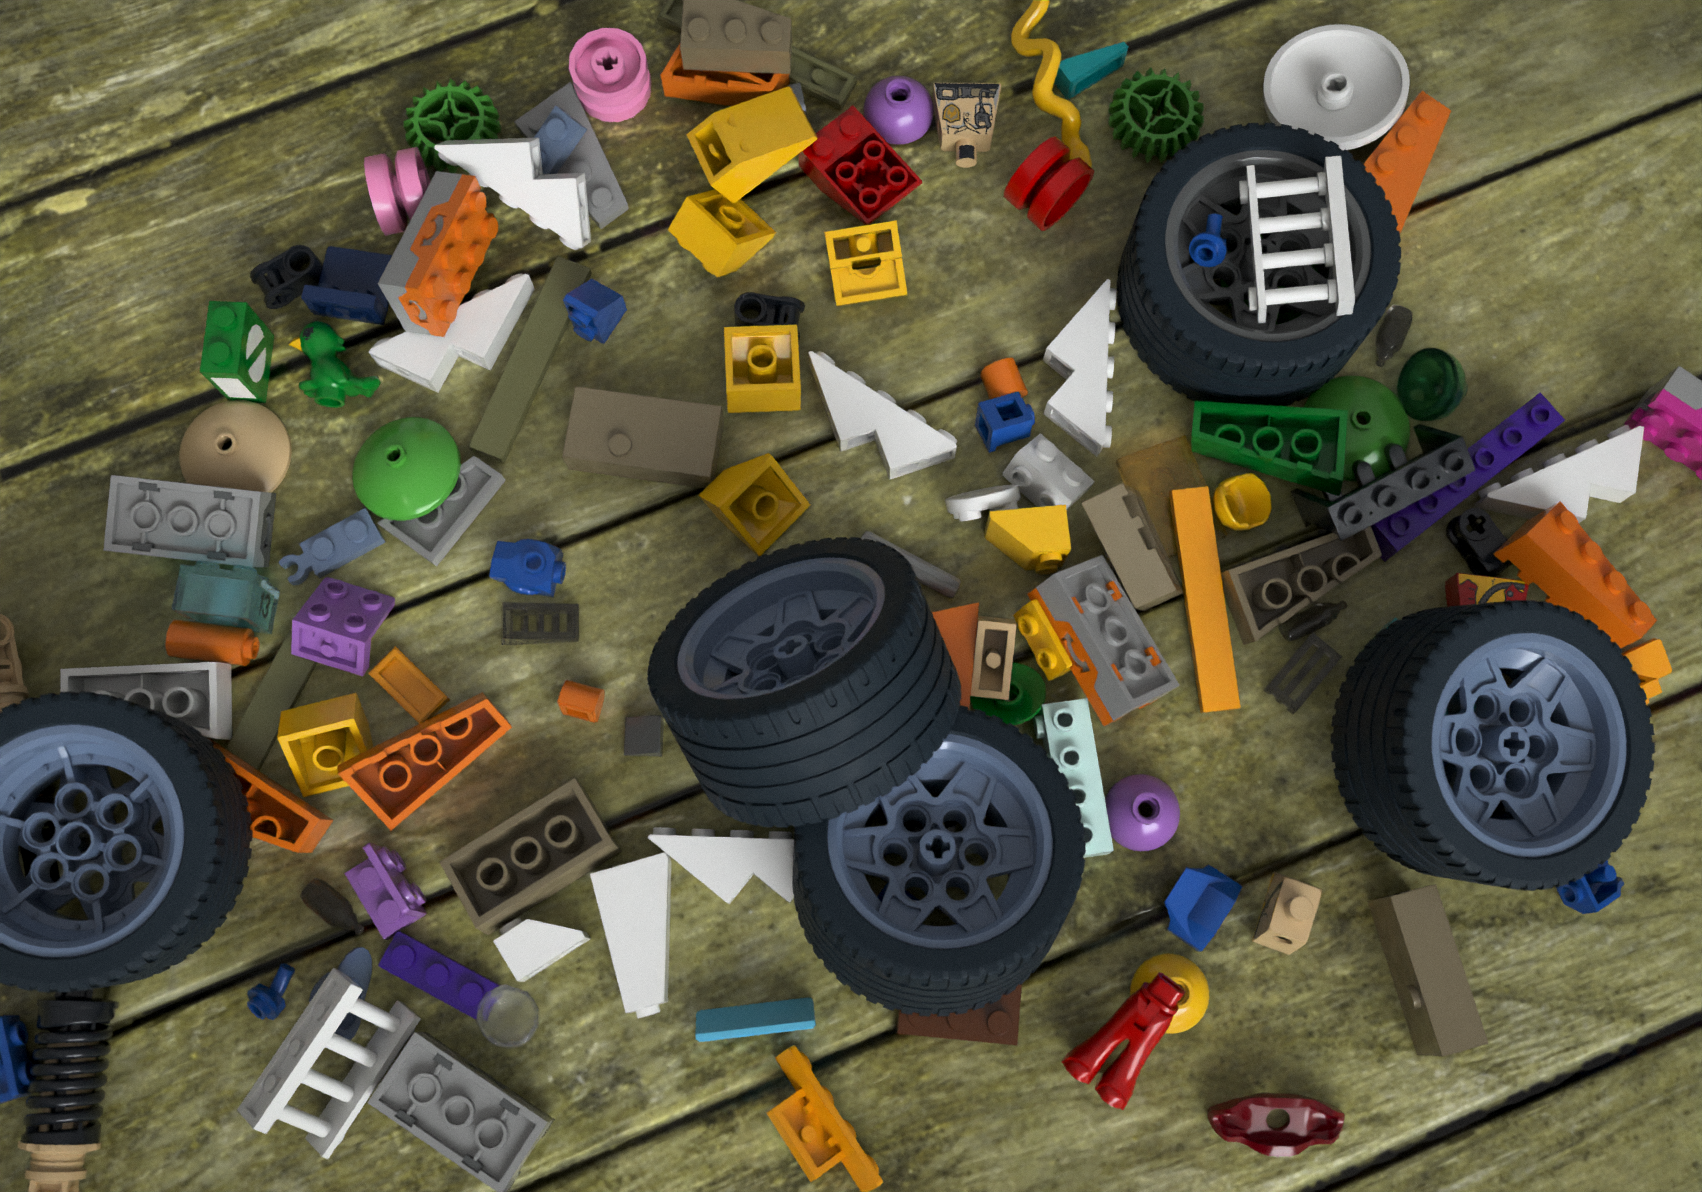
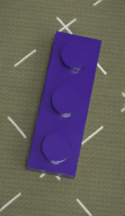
[378,930,502,1021]

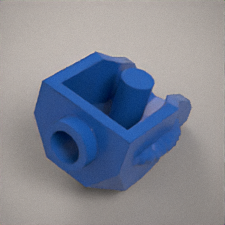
[489,538,566,598]
[1556,860,1624,914]

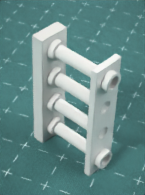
[1239,156,1355,323]
[237,968,421,1159]

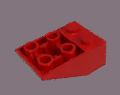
[798,105,922,225]

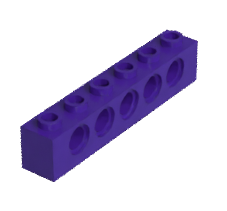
[1371,392,1565,562]

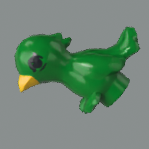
[289,321,381,408]

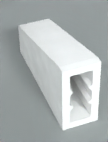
[590,852,671,1019]

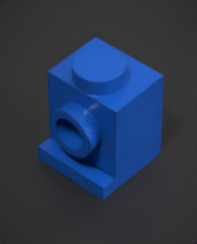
[975,391,1035,453]

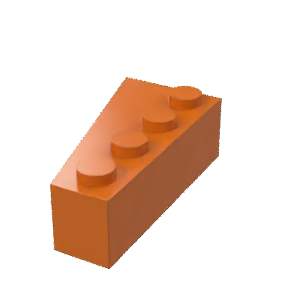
[1363,91,1451,233]
[1493,501,1657,648]
[337,692,512,831]

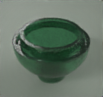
[1397,348,1468,422]

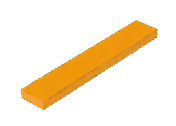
[1169,486,1241,713]

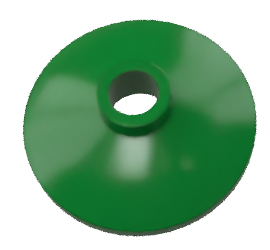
[970,663,1046,726]

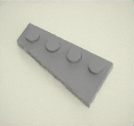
[514,82,629,229]

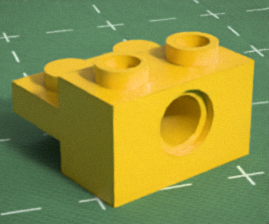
[825,220,908,307]

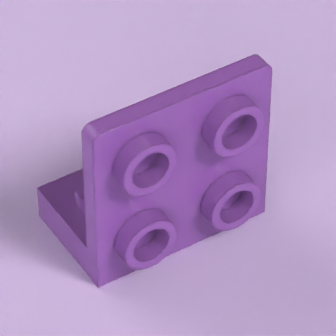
[291,577,395,676]
[344,842,427,940]

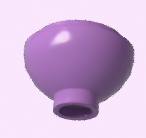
[864,76,934,145]
[1105,774,1180,851]

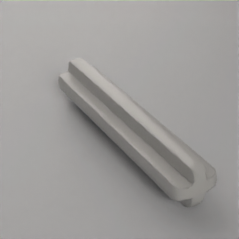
[861,531,961,598]

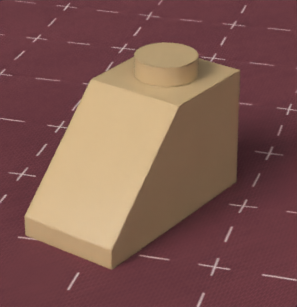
[971,615,1017,700]

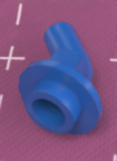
[1189,214,1227,267]
[247,963,295,1020]

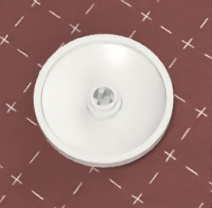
[1263,24,1410,151]

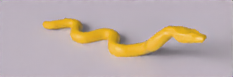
[1011,0,1092,168]

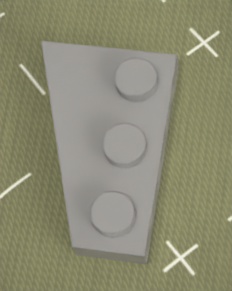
[378,456,506,567]

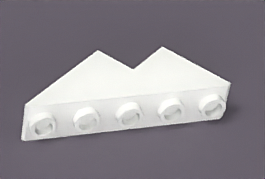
[435,138,591,250]
[369,274,535,393]
[1043,279,1116,457]
[808,351,957,480]
[1475,424,1644,523]
[647,827,794,904]

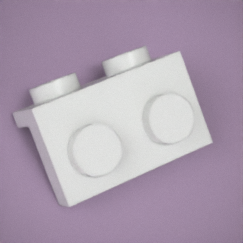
[1003,433,1095,510]

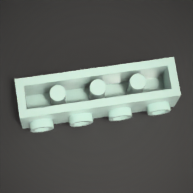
[1033,698,1114,858]

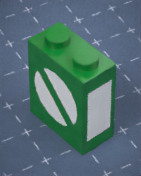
[200,301,274,404]

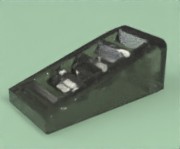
[501,602,579,645]

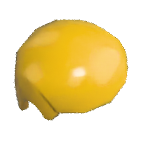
[1213,473,1272,531]

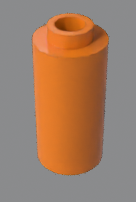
[166,619,259,666]

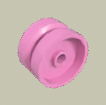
[569,28,651,122]
[364,147,431,236]

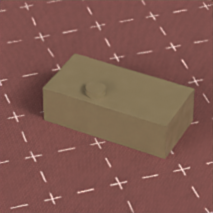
[562,386,725,488]
[439,778,622,935]
[1368,884,1489,1057]

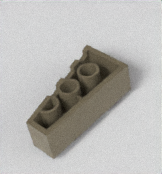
[1221,526,1382,645]

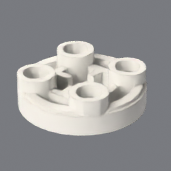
[945,484,1021,521]

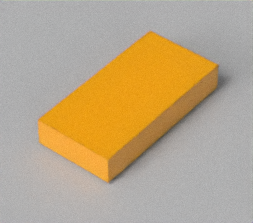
[368,646,450,724]

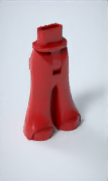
[1061,972,1185,1110]

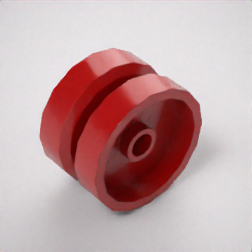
[1003,136,1095,231]

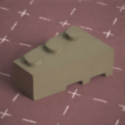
[680,0,792,74]
[1082,483,1184,611]

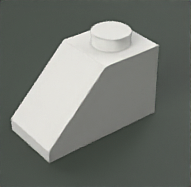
[493,918,590,982]

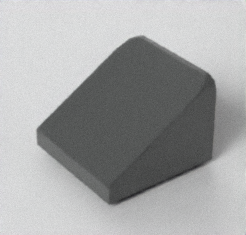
[624,715,664,757]

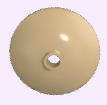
[179,400,292,493]

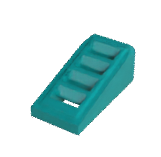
[1054,42,1128,100]

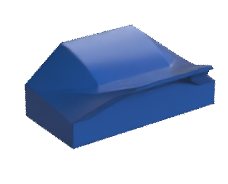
[1164,865,1242,952]

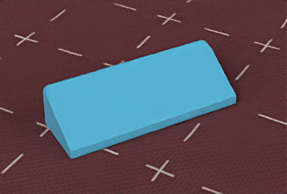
[696,997,816,1042]

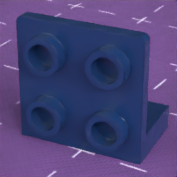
[301,246,392,325]

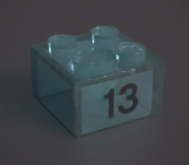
[171,561,280,634]

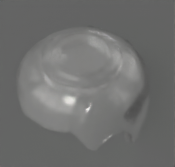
[476,984,540,1049]

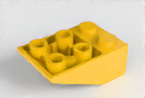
[686,86,818,203]

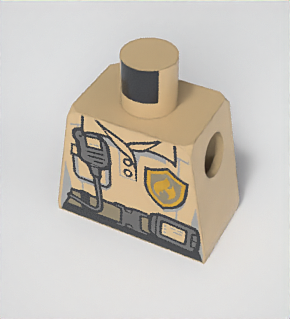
[932,83,1001,168]

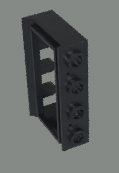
[1290,424,1476,541]

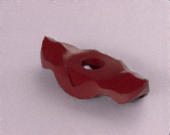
[1207,1092,1345,1157]

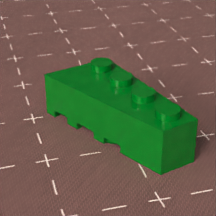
[1191,401,1348,496]

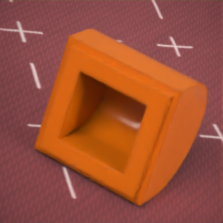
[980,358,1028,399]
[557,680,605,723]

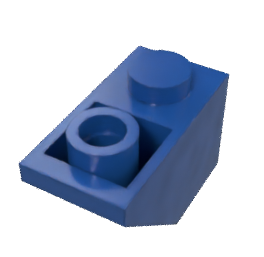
[563,279,627,344]

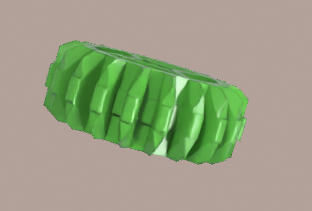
[1108,67,1204,163]
[403,78,501,173]

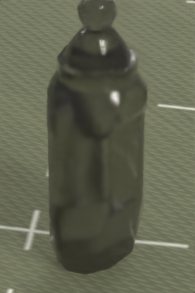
[1375,304,1412,367]
[1278,601,1347,641]
[300,878,364,934]

